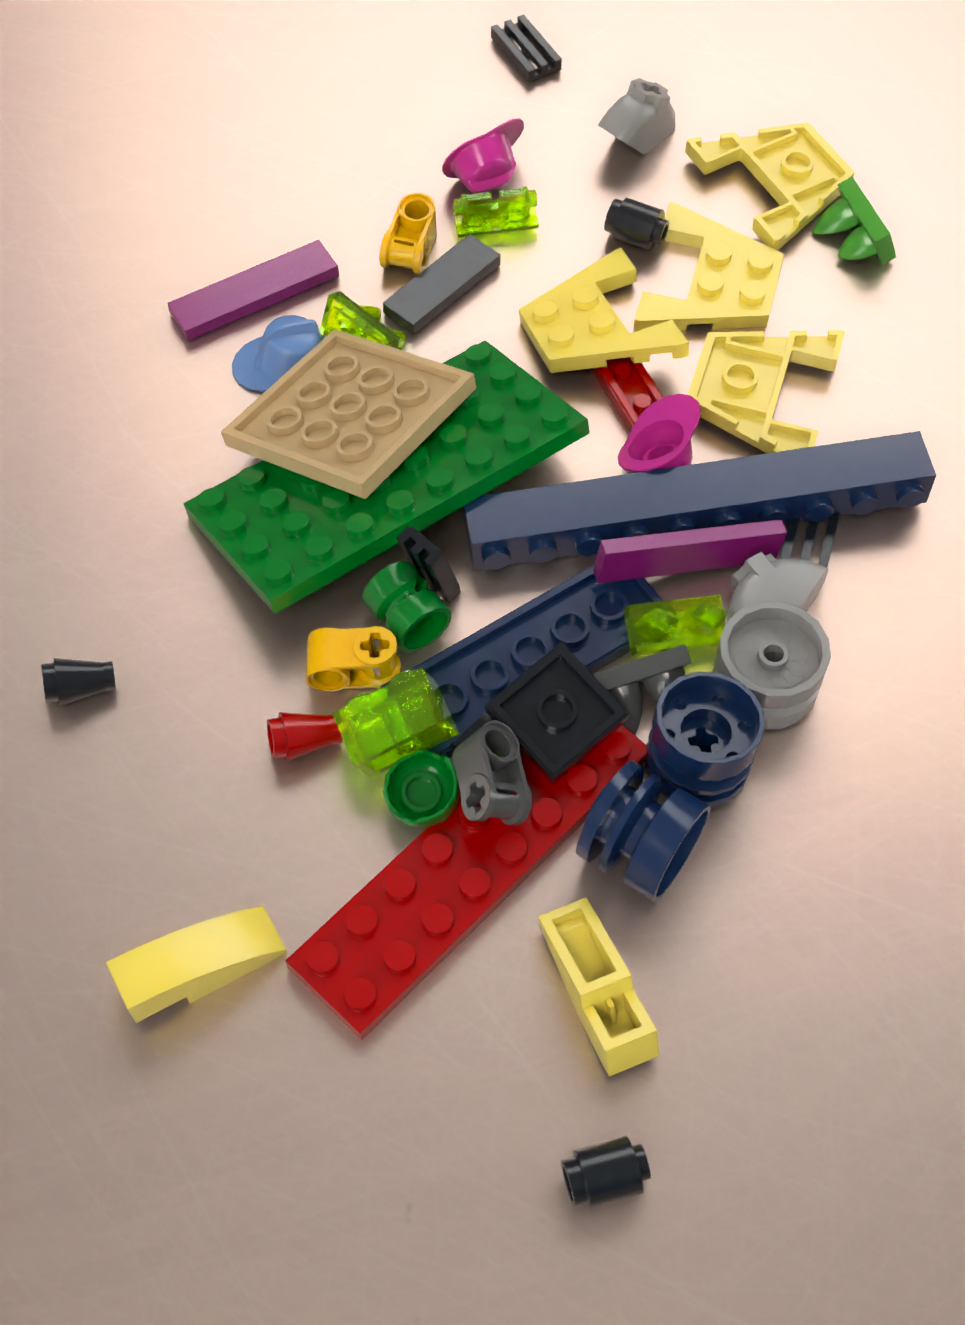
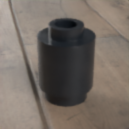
[604,197,669,251]
[561,1135,651,1209]

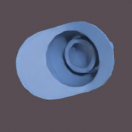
[232,315,326,392]

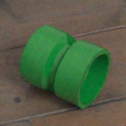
[362,561,451,653]

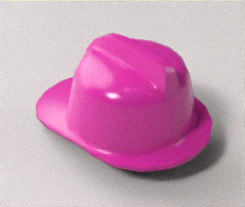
[442,118,524,194]
[617,394,701,473]

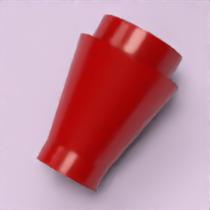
[267,712,343,762]

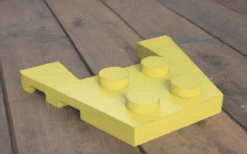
[685,122,855,251]
[633,202,784,332]
[518,248,689,373]
[688,330,845,453]

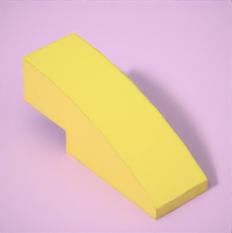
[538,897,659,1077]
[106,906,287,1023]

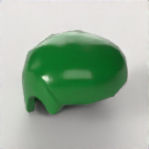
[383,749,461,828]

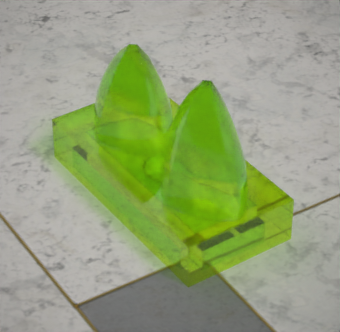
[320,291,406,350]
[623,595,727,656]

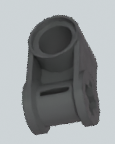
[452,720,532,826]

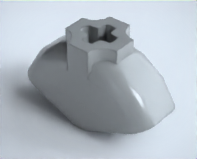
[598,78,676,154]
[727,552,829,621]

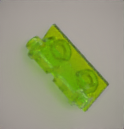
[452,186,539,238]

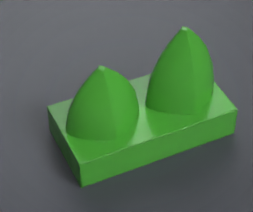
[812,176,897,265]

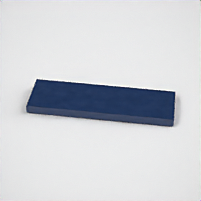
[381,565,677,758]

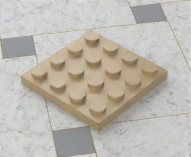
[221,329,477,499]

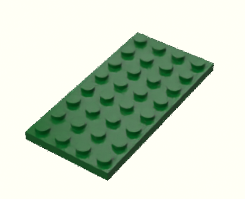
[183,340,590,614]

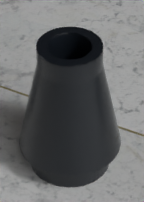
[41,658,116,707]

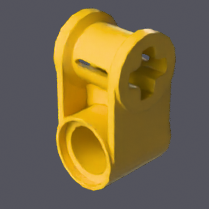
[379,193,437,275]
[306,626,402,692]

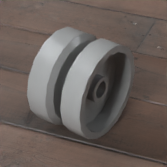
[712,602,831,729]

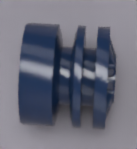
[645,671,765,808]
[576,760,711,902]

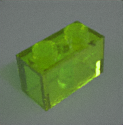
[332,667,459,779]

